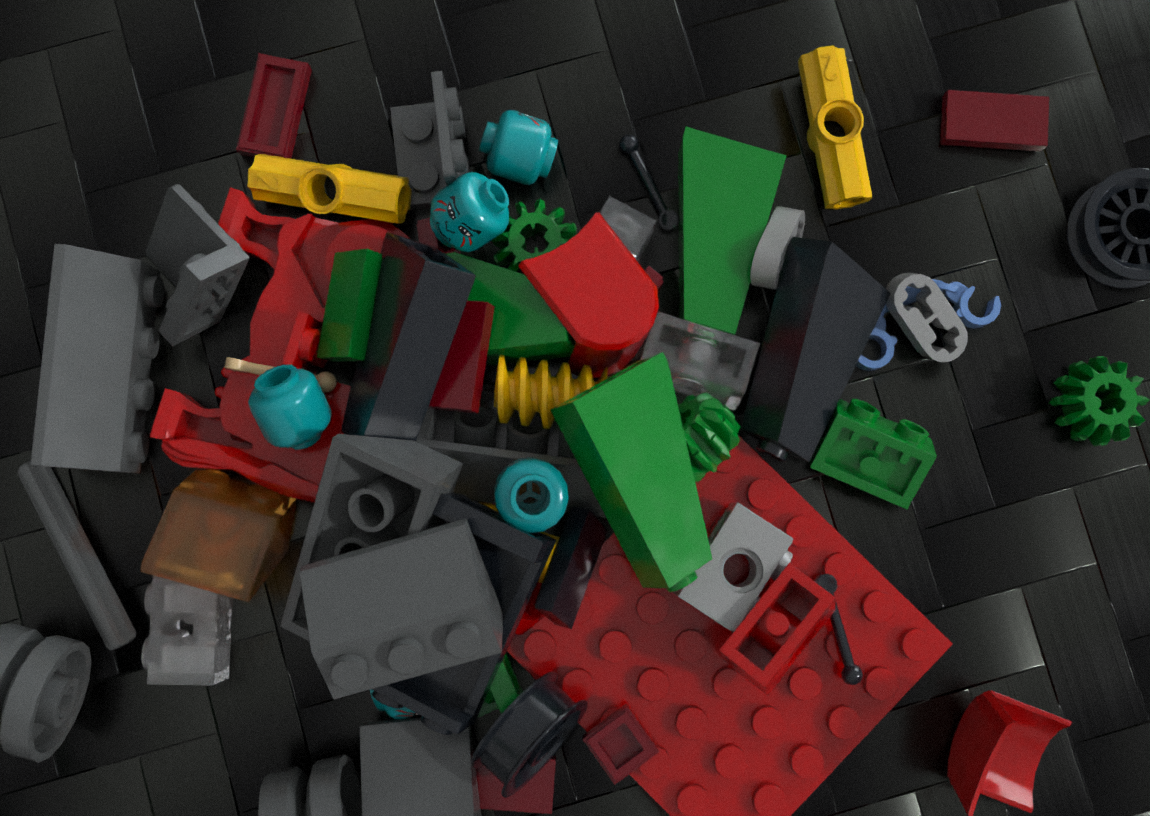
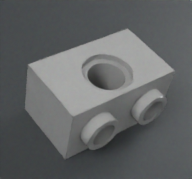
[673,502,794,632]

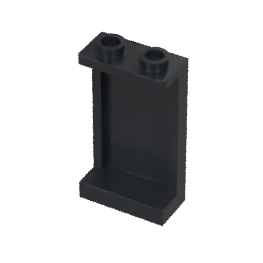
[372,493,556,735]

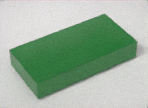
[317,249,382,362]

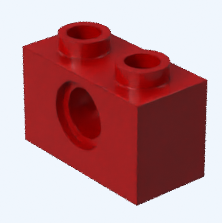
[719,563,836,696]

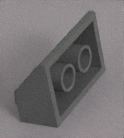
[299,519,503,699]

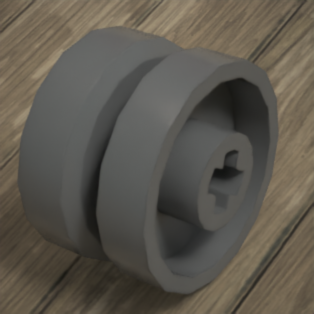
[0,623,91,763]
[258,754,362,816]

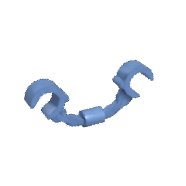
[856,279,1001,371]

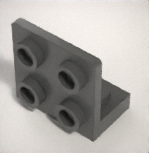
[390,71,470,211]
[145,184,250,346]

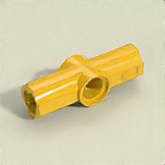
[798,45,872,210]
[247,154,412,224]

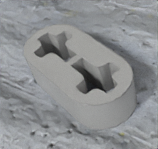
[750,206,805,290]
[886,273,968,362]

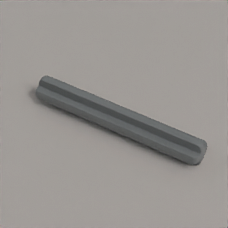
[18,460,136,650]

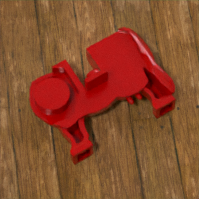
[150,187,410,502]

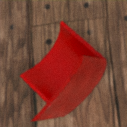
[518,212,659,377]
[947,690,1072,816]

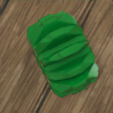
[491,199,577,274]
[1049,356,1150,446]
[678,392,741,482]

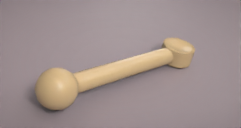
[224,357,336,393]

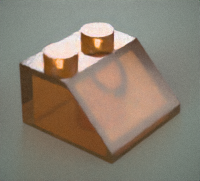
[141,469,297,602]

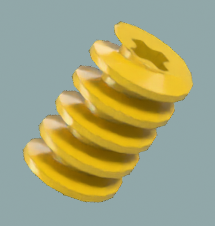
[494,355,608,429]

